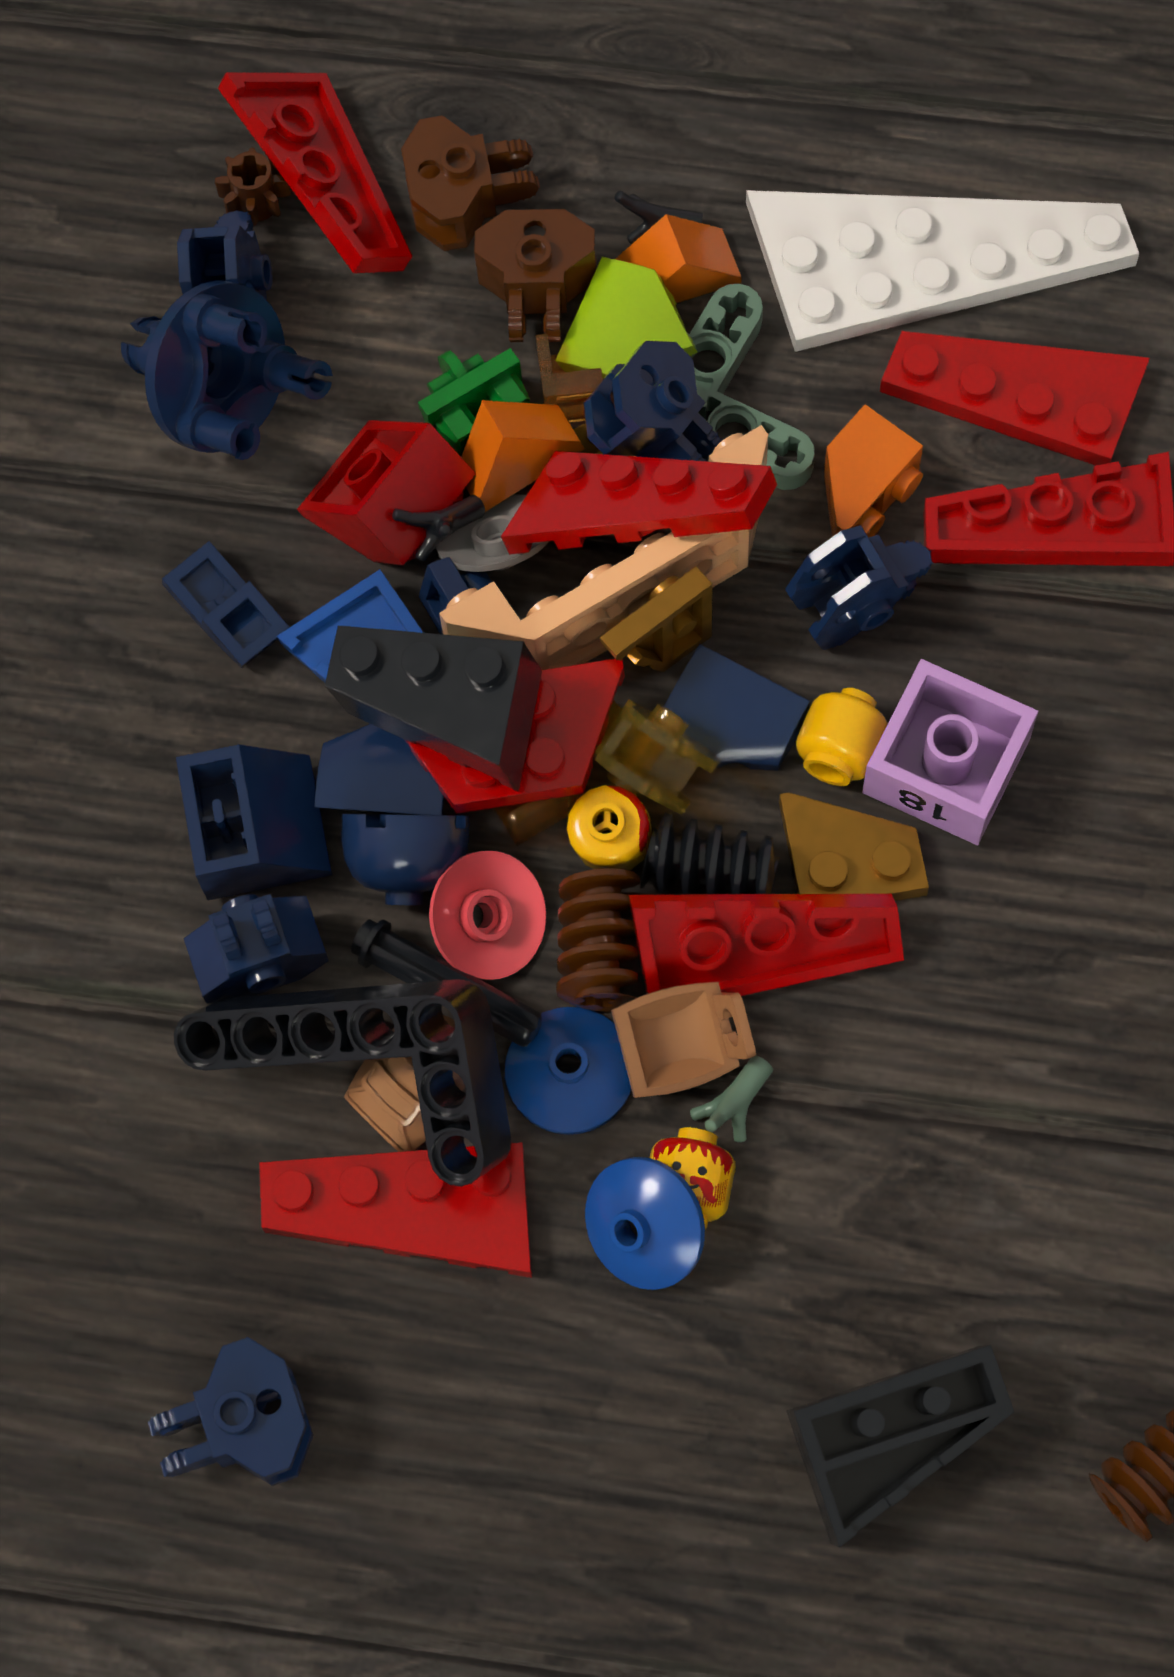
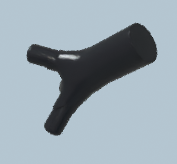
[614,191,703,244]
[392,495,485,562]

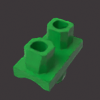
[418,348,530,456]

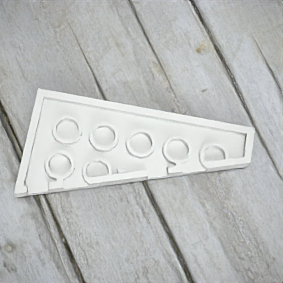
[746,190,1139,352]

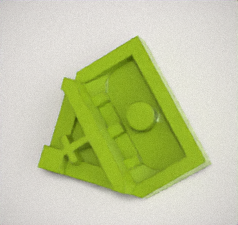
[555,257,698,380]

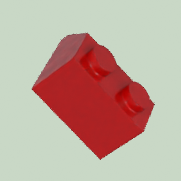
[297,420,476,565]

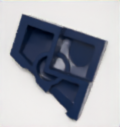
[640,644,810,771]
[314,724,445,815]

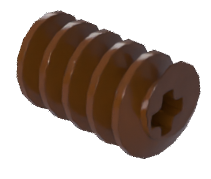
[556,868,640,1012]
[1089,1409,1174,1543]

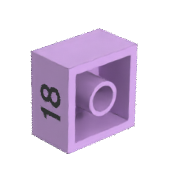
[862,659,1038,846]

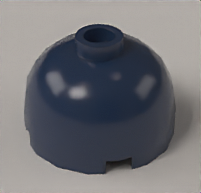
[341,814,470,905]

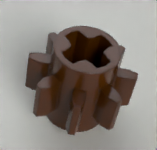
[215,148,291,226]

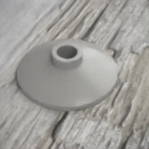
[436,494,549,572]

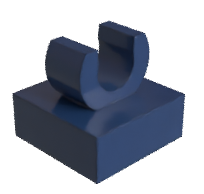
[418,556,492,634]

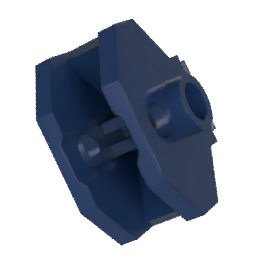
[177,210,272,300]
[584,341,722,462]
[785,525,933,650]
[183,894,329,1004]
[148,1337,313,1486]

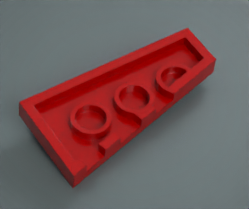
[218,72,413,273]
[923,452,1174,566]
[259,1142,532,1278]

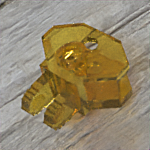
[595,699,722,815]

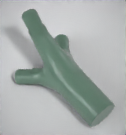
[690,1055,773,1142]

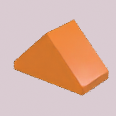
[616,214,742,303]
[461,400,585,512]

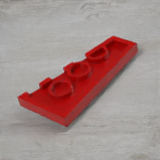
[880,331,1150,466]
[501,451,777,555]
[629,893,904,996]

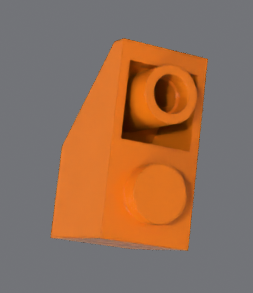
[824,404,923,537]

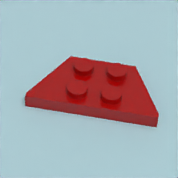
[405,659,625,814]

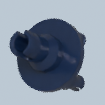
[121,281,333,460]

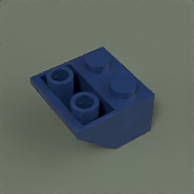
[176,744,332,901]

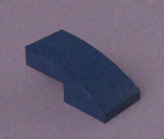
[162,541,290,668]

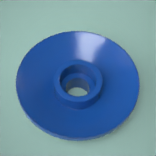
[505,1007,632,1134]
[585,1157,705,1290]

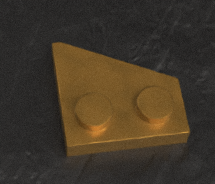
[600,566,712,672]
[779,793,929,901]

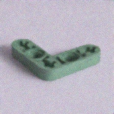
[689,283,815,490]

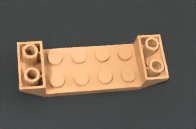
[439,425,768,670]

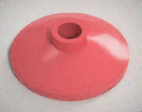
[429,851,546,980]

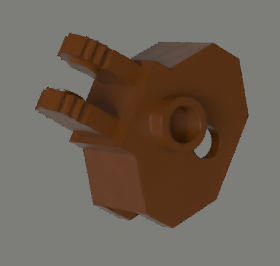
[401,115,540,251]
[474,209,597,342]

